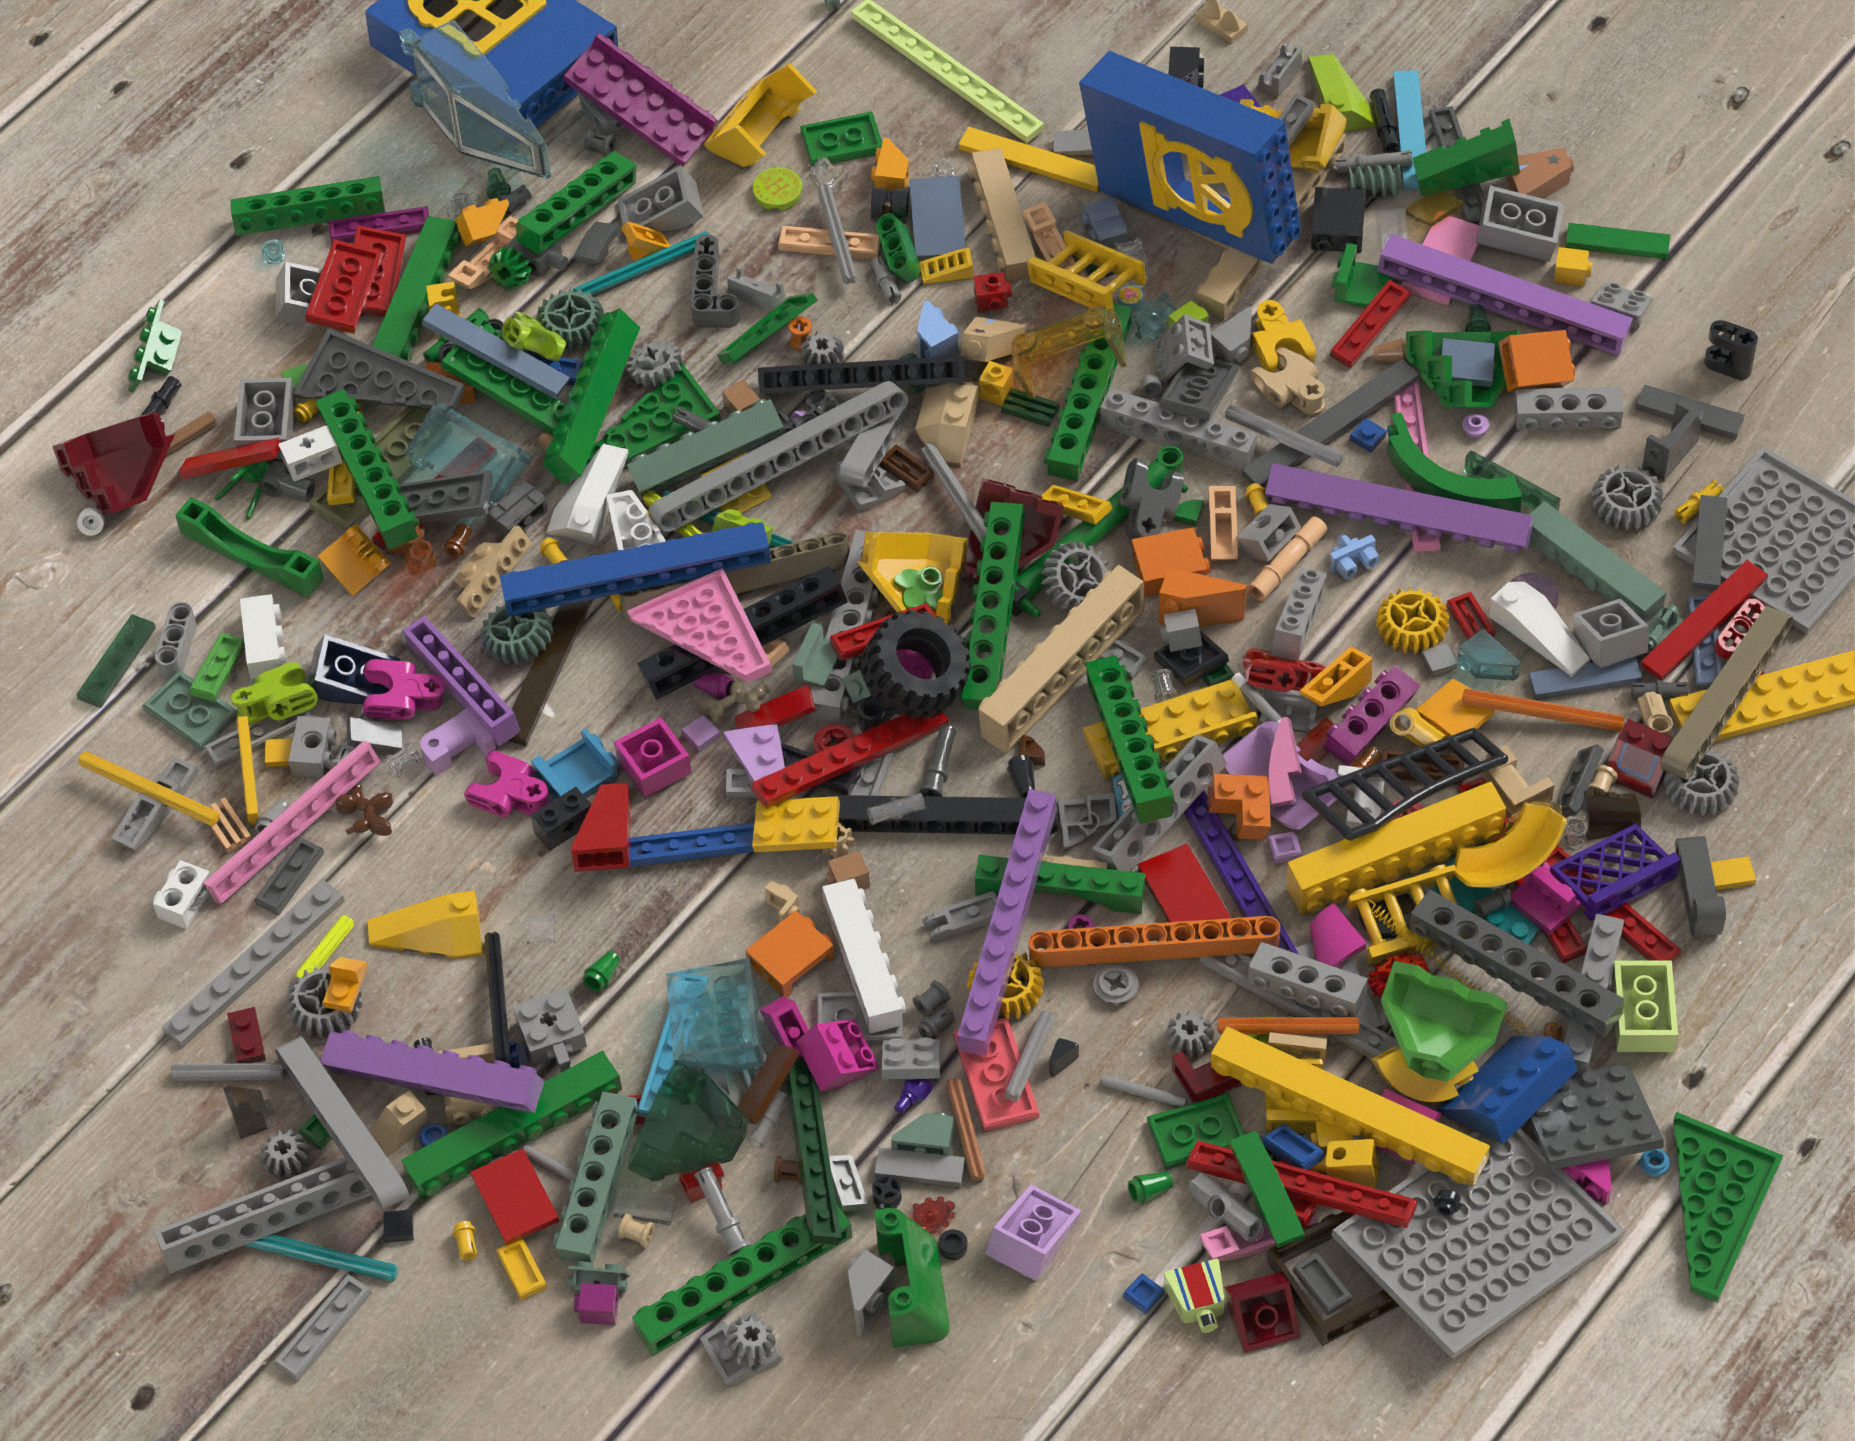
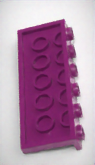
[563,33,718,167]

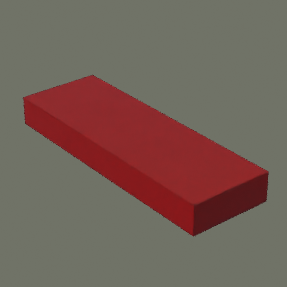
[734,685,816,729]

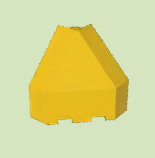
[857,532,968,626]

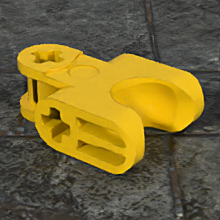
[1251,300,1316,373]

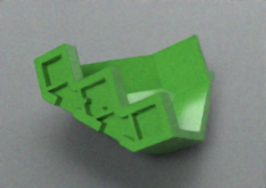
[1381,961,1508,1082]

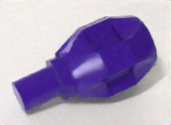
[894,1078,935,1114]

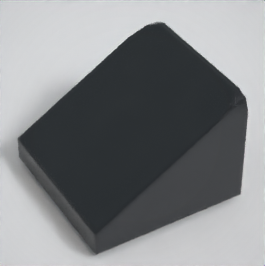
[1049,1038,1079,1077]

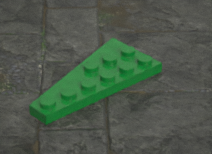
[440,313,567,436]

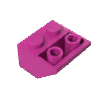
[796,1019,879,1091]

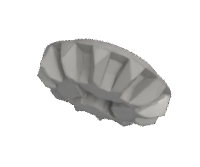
[1093,964,1139,1006]

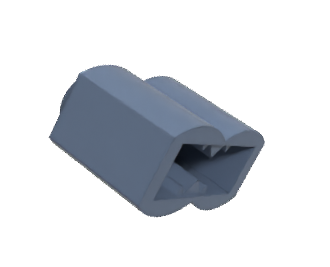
[1080,197,1128,249]

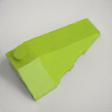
[1309,54,1376,131]

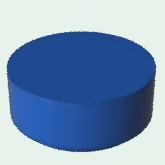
[419,1123,448,1148]

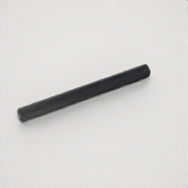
[484,931,511,1063]

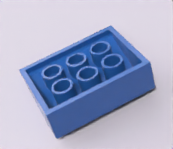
[1438,1036,1578,1144]

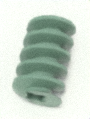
[1348,164,1401,198]

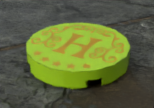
[753,167,803,210]

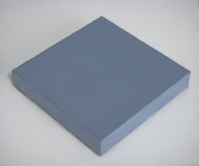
[1441,338,1495,387]

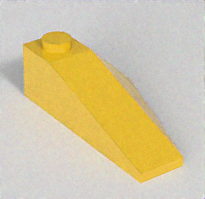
[367,890,483,959]

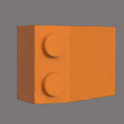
[1159,567,1246,627]

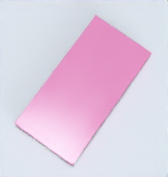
[1401,212,1480,306]

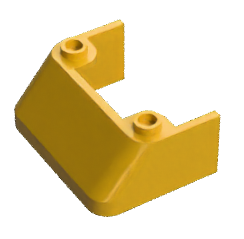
[704,63,817,167]

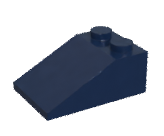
[307,634,400,705]

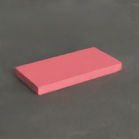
[953,1018,1039,1132]

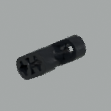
[1704,320,1758,380]

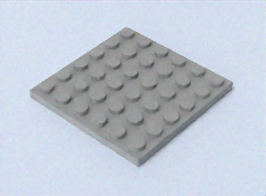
[1672,447,1855,634]

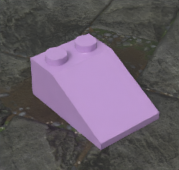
[985,1184,1081,1281]

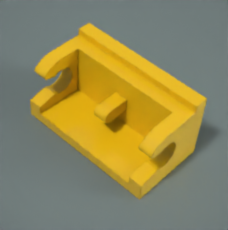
[426,282,461,338]

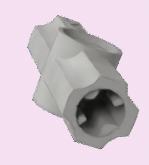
[1188,1173,1265,1241]

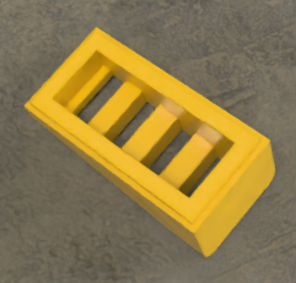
[919,248,973,284]

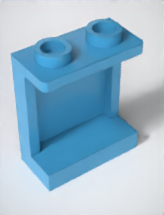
[531,728,619,800]

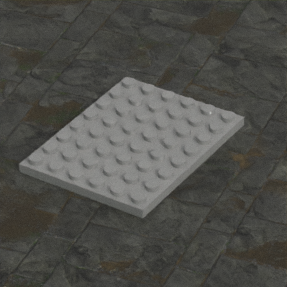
[1332,1128,1625,1359]

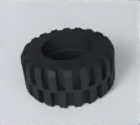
[861,610,971,719]

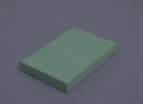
[142,670,238,751]

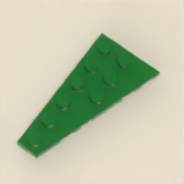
[584,364,721,469]

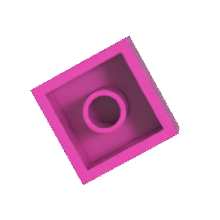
[614,717,691,798]

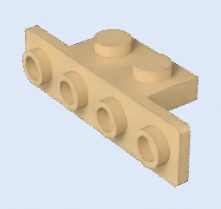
[454,526,531,618]

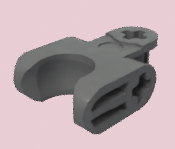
[1120,458,1184,540]

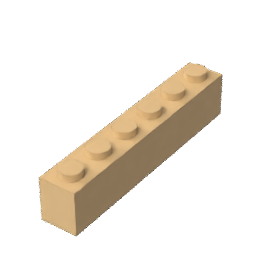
[968,148,1036,282]

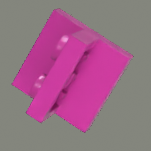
[1510,863,1586,936]

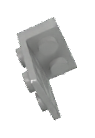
[1154,314,1214,384]

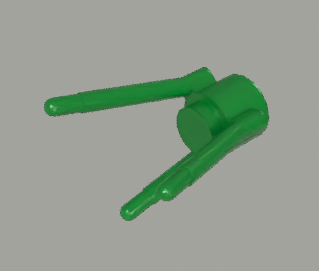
[215,461,269,519]

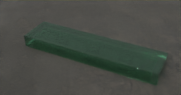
[1464,450,1561,511]
[76,614,156,708]

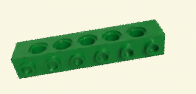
[516,151,637,255]
[230,176,385,236]

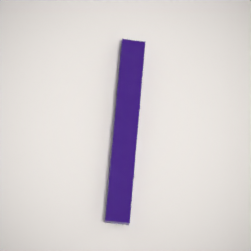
[1183,790,1299,955]

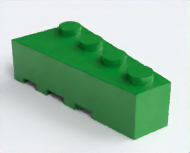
[1413,118,1520,196]

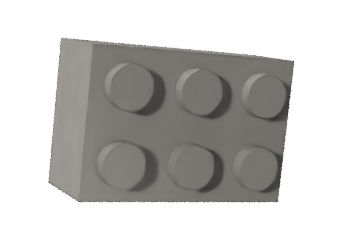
[1476,186,1564,262]
[234,378,296,459]

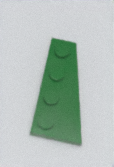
[717,292,818,364]

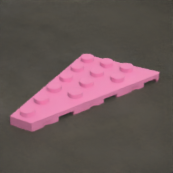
[627,568,774,683]

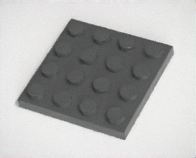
[1528,1063,1664,1170]

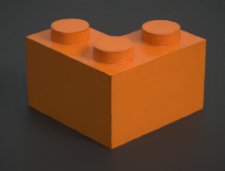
[1208,773,1271,841]

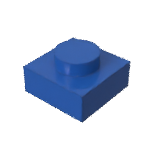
[1350,418,1387,453]

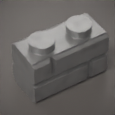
[487,481,548,538]

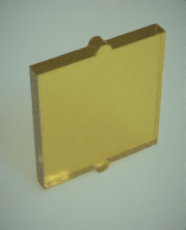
[1404,191,1464,227]

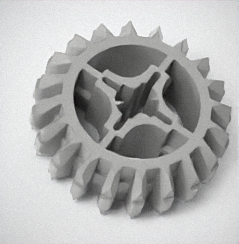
[1591,464,1664,531]
[1041,542,1112,611]
[1664,747,1740,817]
[285,964,363,1039]

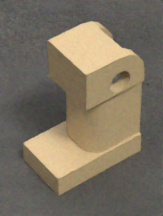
[1483,745,1554,820]

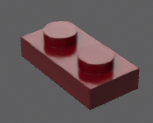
[227,1007,266,1064]

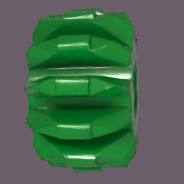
[487,246,532,290]

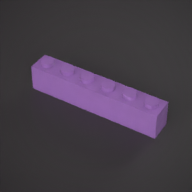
[403,616,521,746]

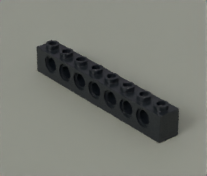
[758,355,969,394]
[637,566,848,700]

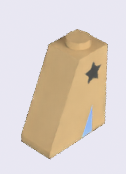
[960,316,1026,362]

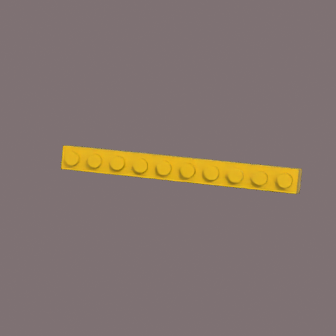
[1211,1027,1490,1187]

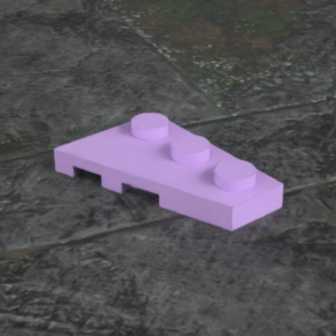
[723,724,785,782]

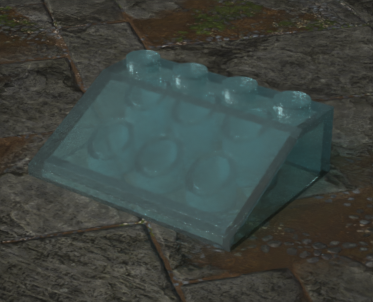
[666,958,765,1071]

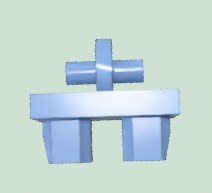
[1329,535,1379,580]

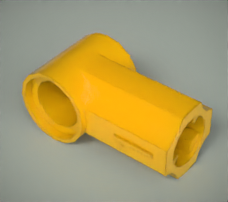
[1390,708,1446,747]

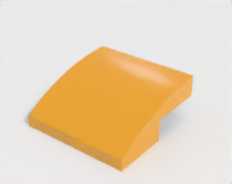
[1416,679,1496,738]

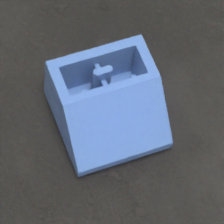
[917,300,960,358]

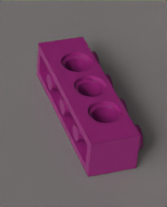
[1323,665,1420,766]

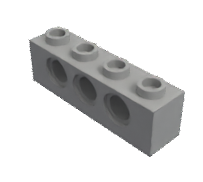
[1514,387,1623,431]
[1272,567,1327,661]
[1248,942,1368,1017]

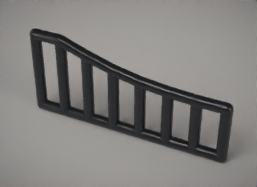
[1301,728,1508,841]

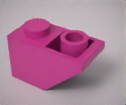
[1561,1159,1612,1206]

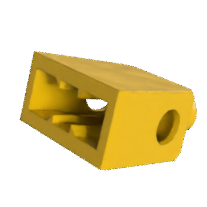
[1310,1139,1379,1189]

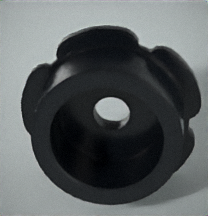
[1433,1189,1462,1215]

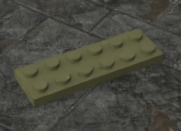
[309,407,453,531]

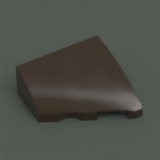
[1583,790,1641,840]

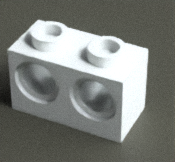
[153,860,211,929]

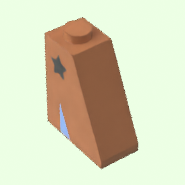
[1505,148,1574,199]

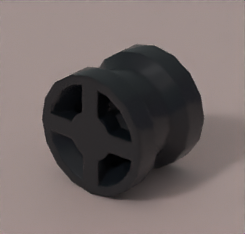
[872,1175,902,1209]

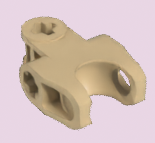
[1251,347,1325,416]

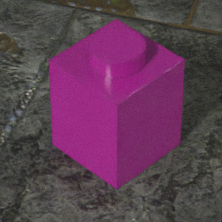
[574,1283,619,1325]

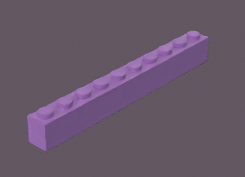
[1378,234,1633,356]
[1265,463,1534,553]
[957,789,1057,1056]

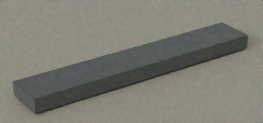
[1428,106,1485,225]

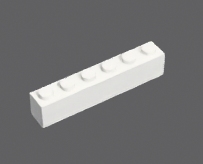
[822,878,906,1034]

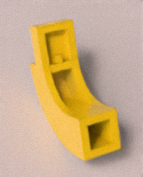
[1371,1045,1479,1102]

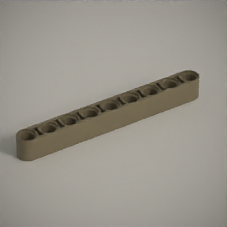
[619,532,850,620]
[1660,606,1793,779]

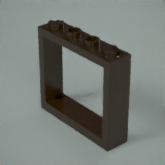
[1267,1211,1400,1346]

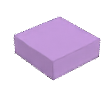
[682,715,720,751]
[1268,831,1302,864]

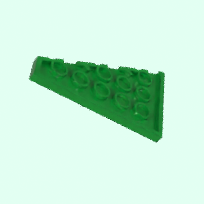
[1673,1112,1783,1303]

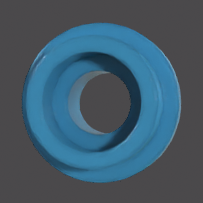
[1640,1149,1670,1176]

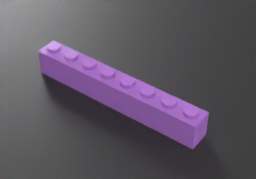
[320,1030,544,1113]

